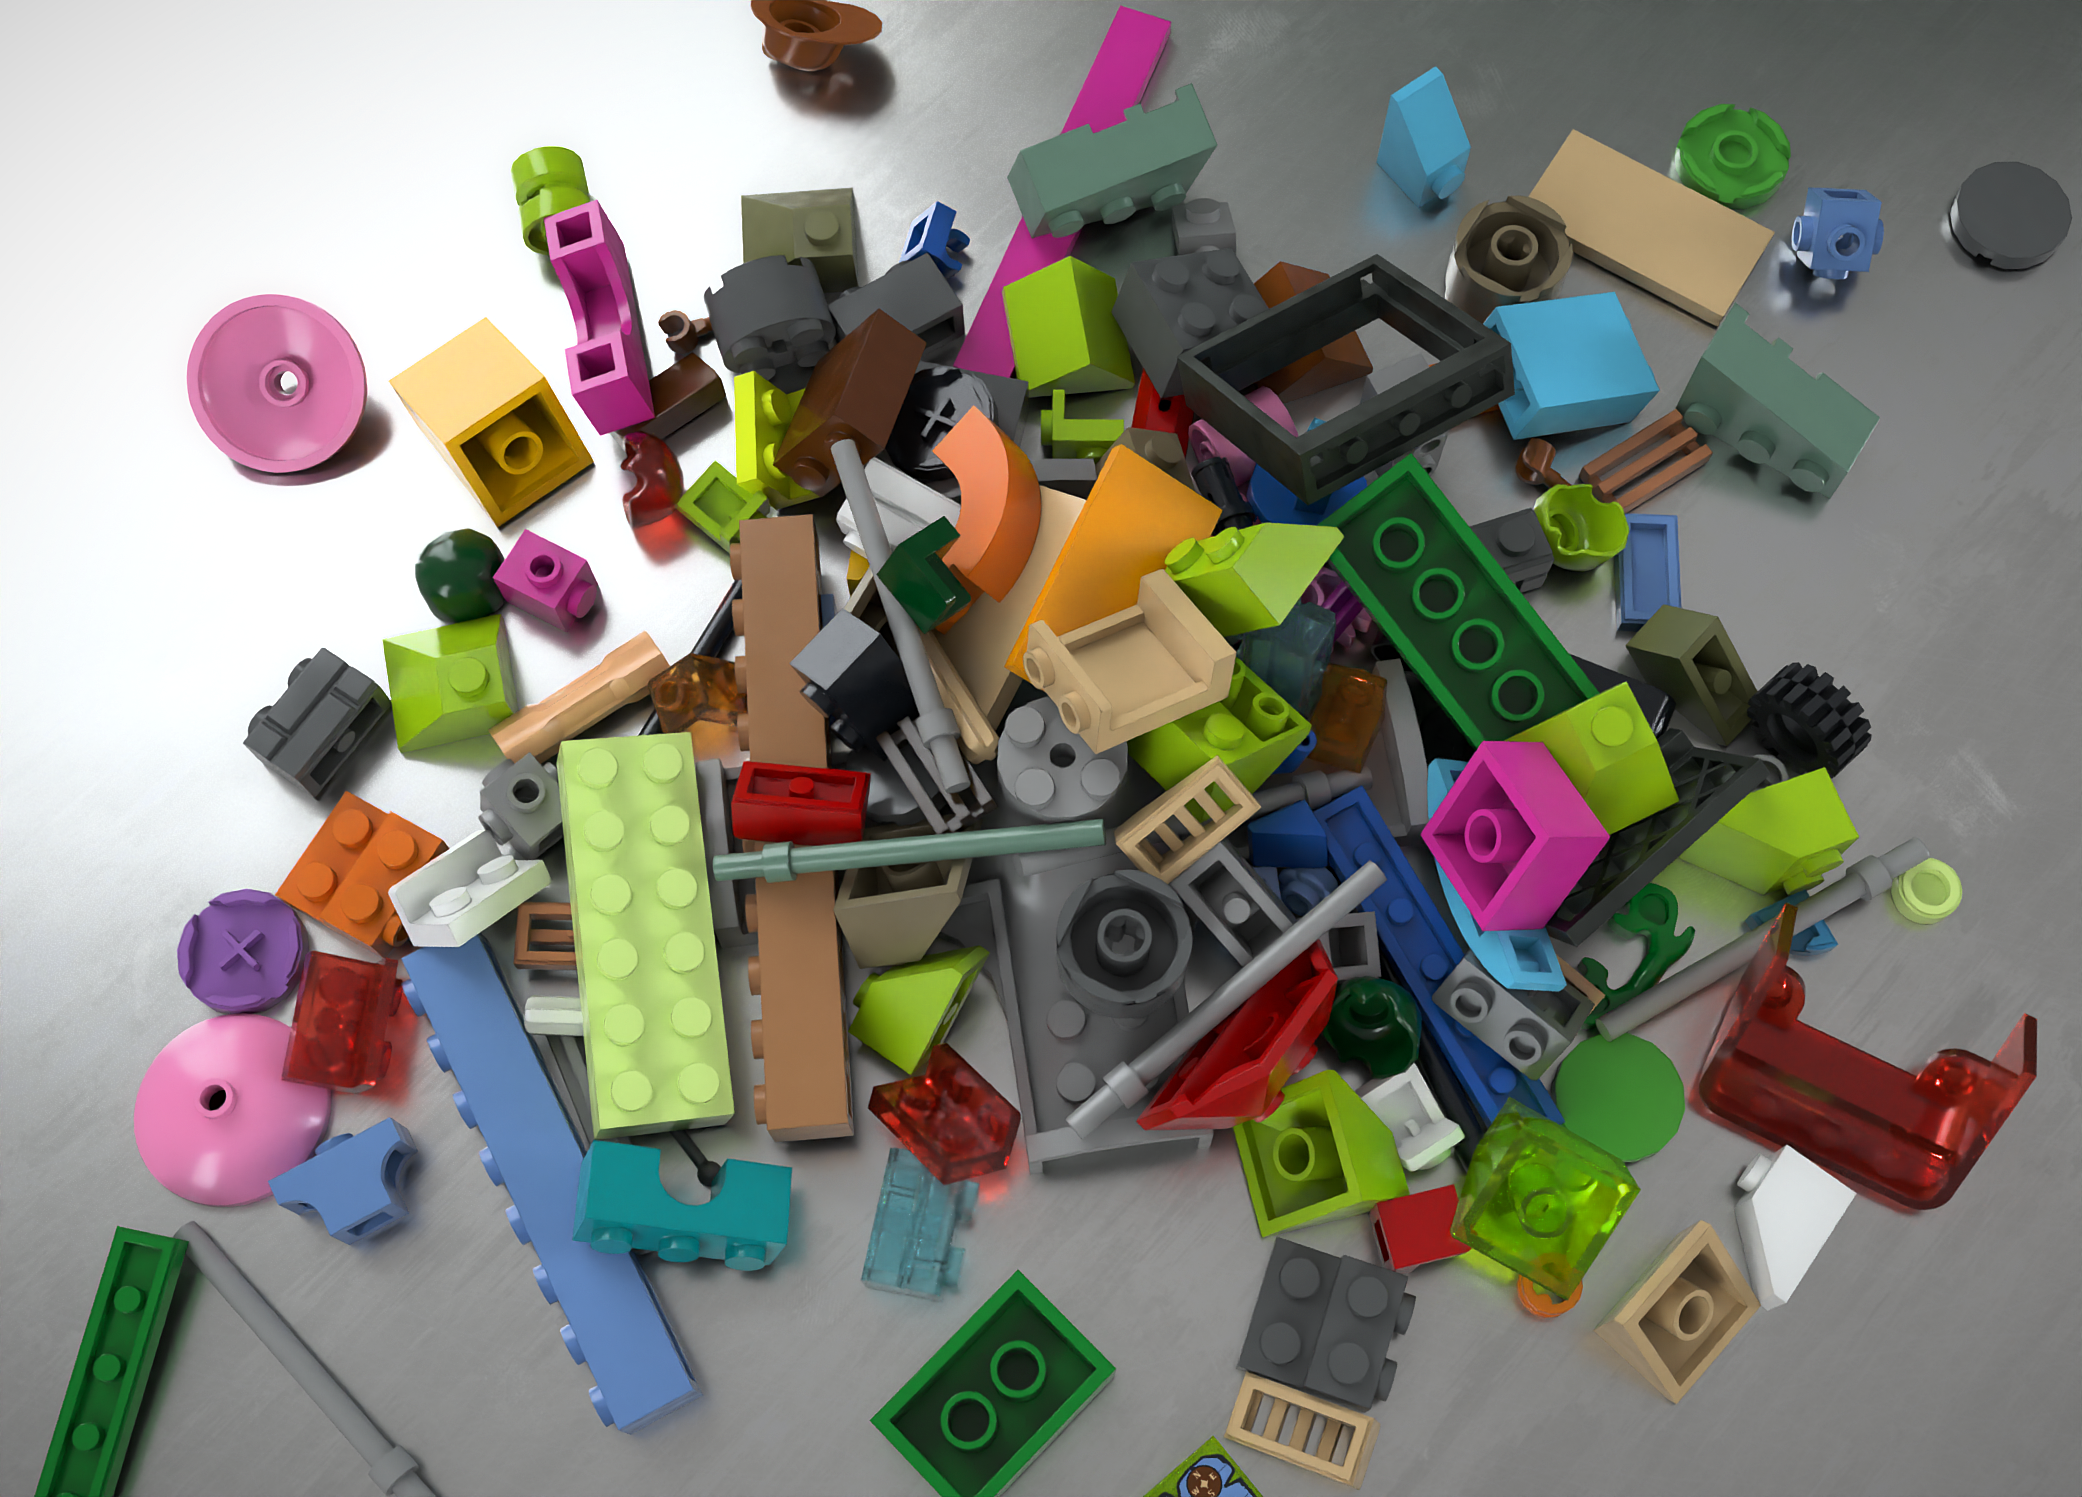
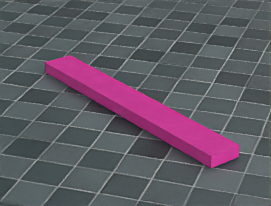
[953,5,1171,379]

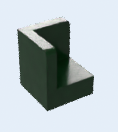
[876,516,971,634]

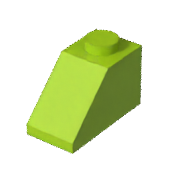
[848,945,990,1075]

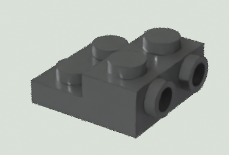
[1236,1237,1416,1413]

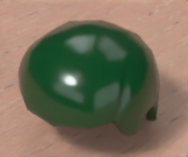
[414,527,505,623]
[1322,976,1422,1079]

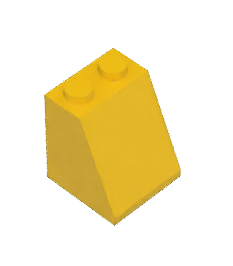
[388,317,595,528]

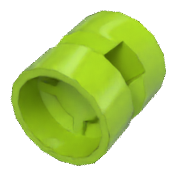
[510,146,591,256]

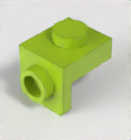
[1041,389,1124,464]
[676,460,770,554]

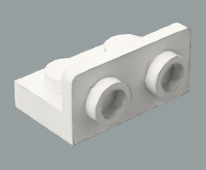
[388,830,553,947]

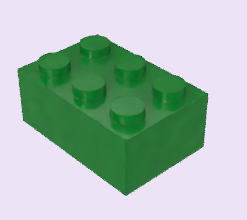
[869,1269,1116,1497]

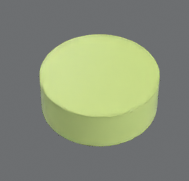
[1891,858,1962,924]

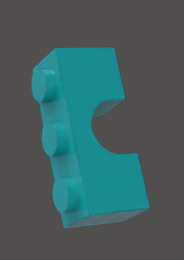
[572,1140,792,1271]

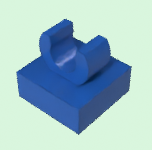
[899,201,970,278]

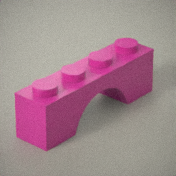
[544,199,655,436]

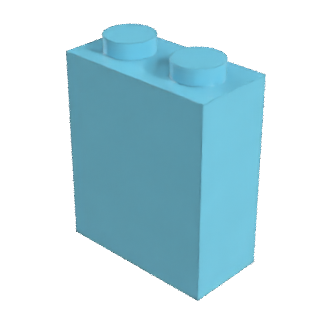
[1483,292,1660,440]

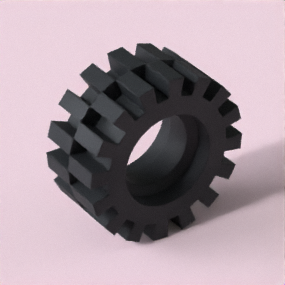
[1747,662,1872,779]

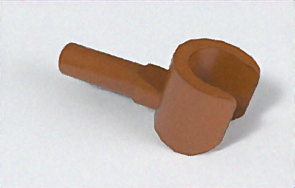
[658,310,713,354]
[1515,438,1571,488]

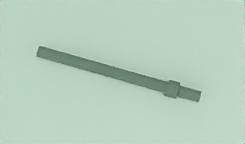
[713,819,1106,883]

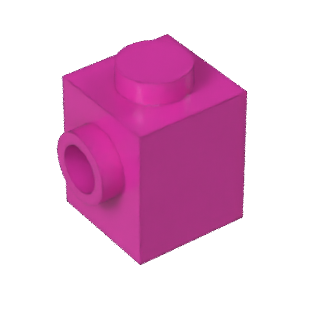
[493,529,598,633]

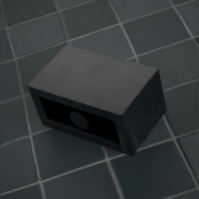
[789,608,920,762]

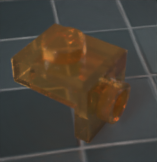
[648,653,748,734]
[1307,663,1388,774]

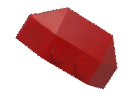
[1136,939,1338,1131]

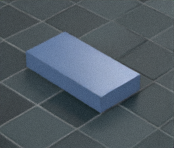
[1614,513,1682,632]

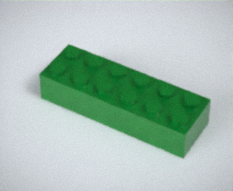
[1317,453,1599,752]

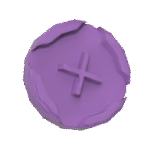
[177,888,310,1014]

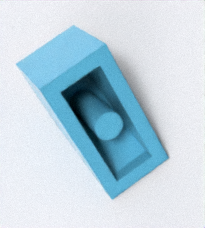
[1377,66,1471,208]

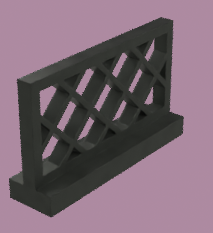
[1545,728,1771,947]

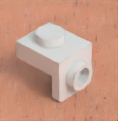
[1355,1063,1465,1171]

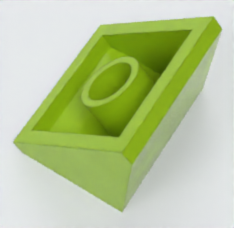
[1002,256,1135,397]

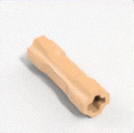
[488,631,674,764]

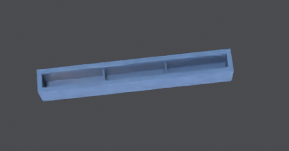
[401,932,703,1435]

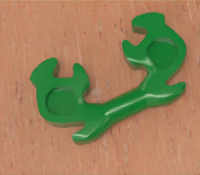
[1577,882,1695,1033]

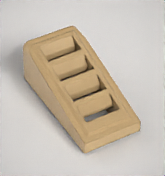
[1114,755,1262,884]
[1224,1371,1381,1490]

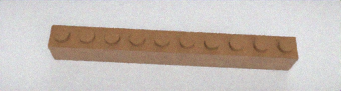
[730,514,854,1142]

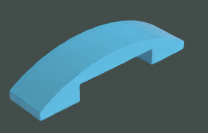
[1427,758,1567,992]

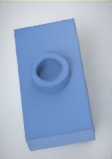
[268,1117,418,1245]

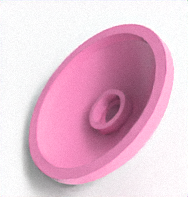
[186,294,368,473]
[134,1013,331,1207]

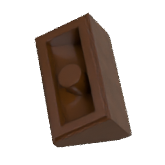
[610,352,726,460]

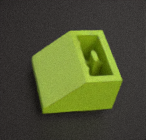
[1126,657,1312,823]

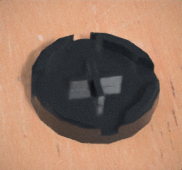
[885,366,999,481]

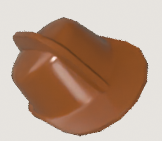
[750,0,882,71]

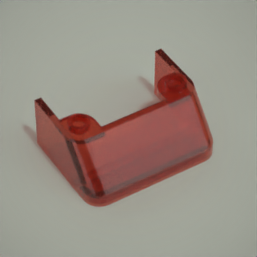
[1699,902,2037,1210]

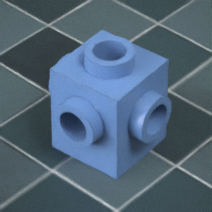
[1792,187,1884,279]

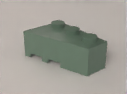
[1007,83,1218,238]

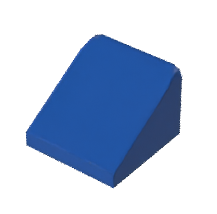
[1247,800,1327,869]

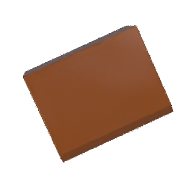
[1253,261,1373,404]

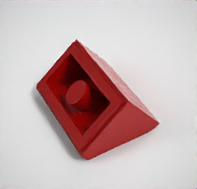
[731,761,871,846]

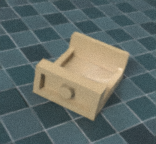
[1023,568,1237,754]

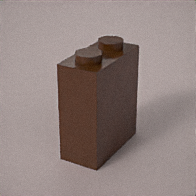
[773,308,927,498]

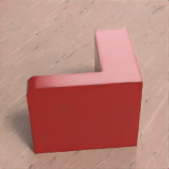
[1368,1184,1472,1274]

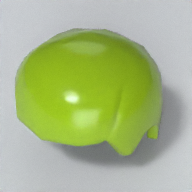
[1533,484,1630,572]

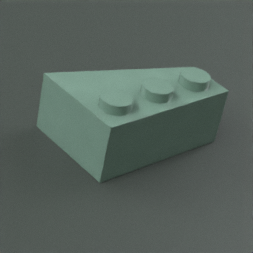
[1675,302,1880,499]

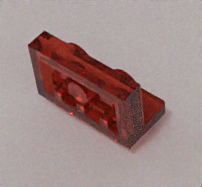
[281,950,403,1094]
[868,1043,1021,1185]

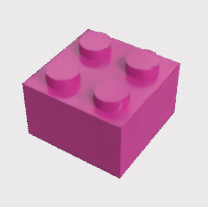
[1420,741,1610,931]

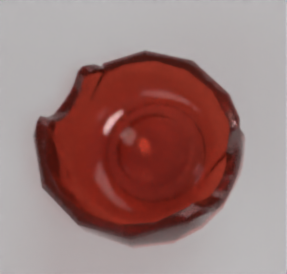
[620,431,684,530]

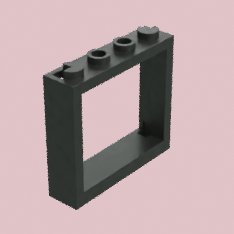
[1177,254,1515,506]

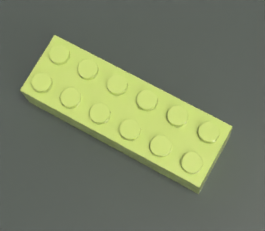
[556,732,735,1140]

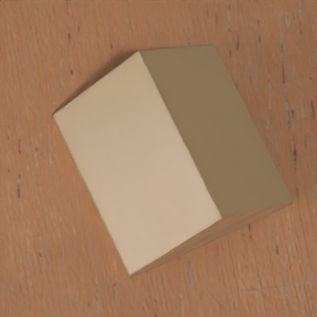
[1593,1220,1761,1404]

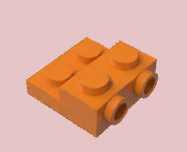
[275,791,450,960]

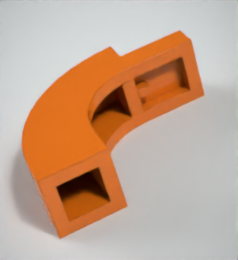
[932,405,1041,635]

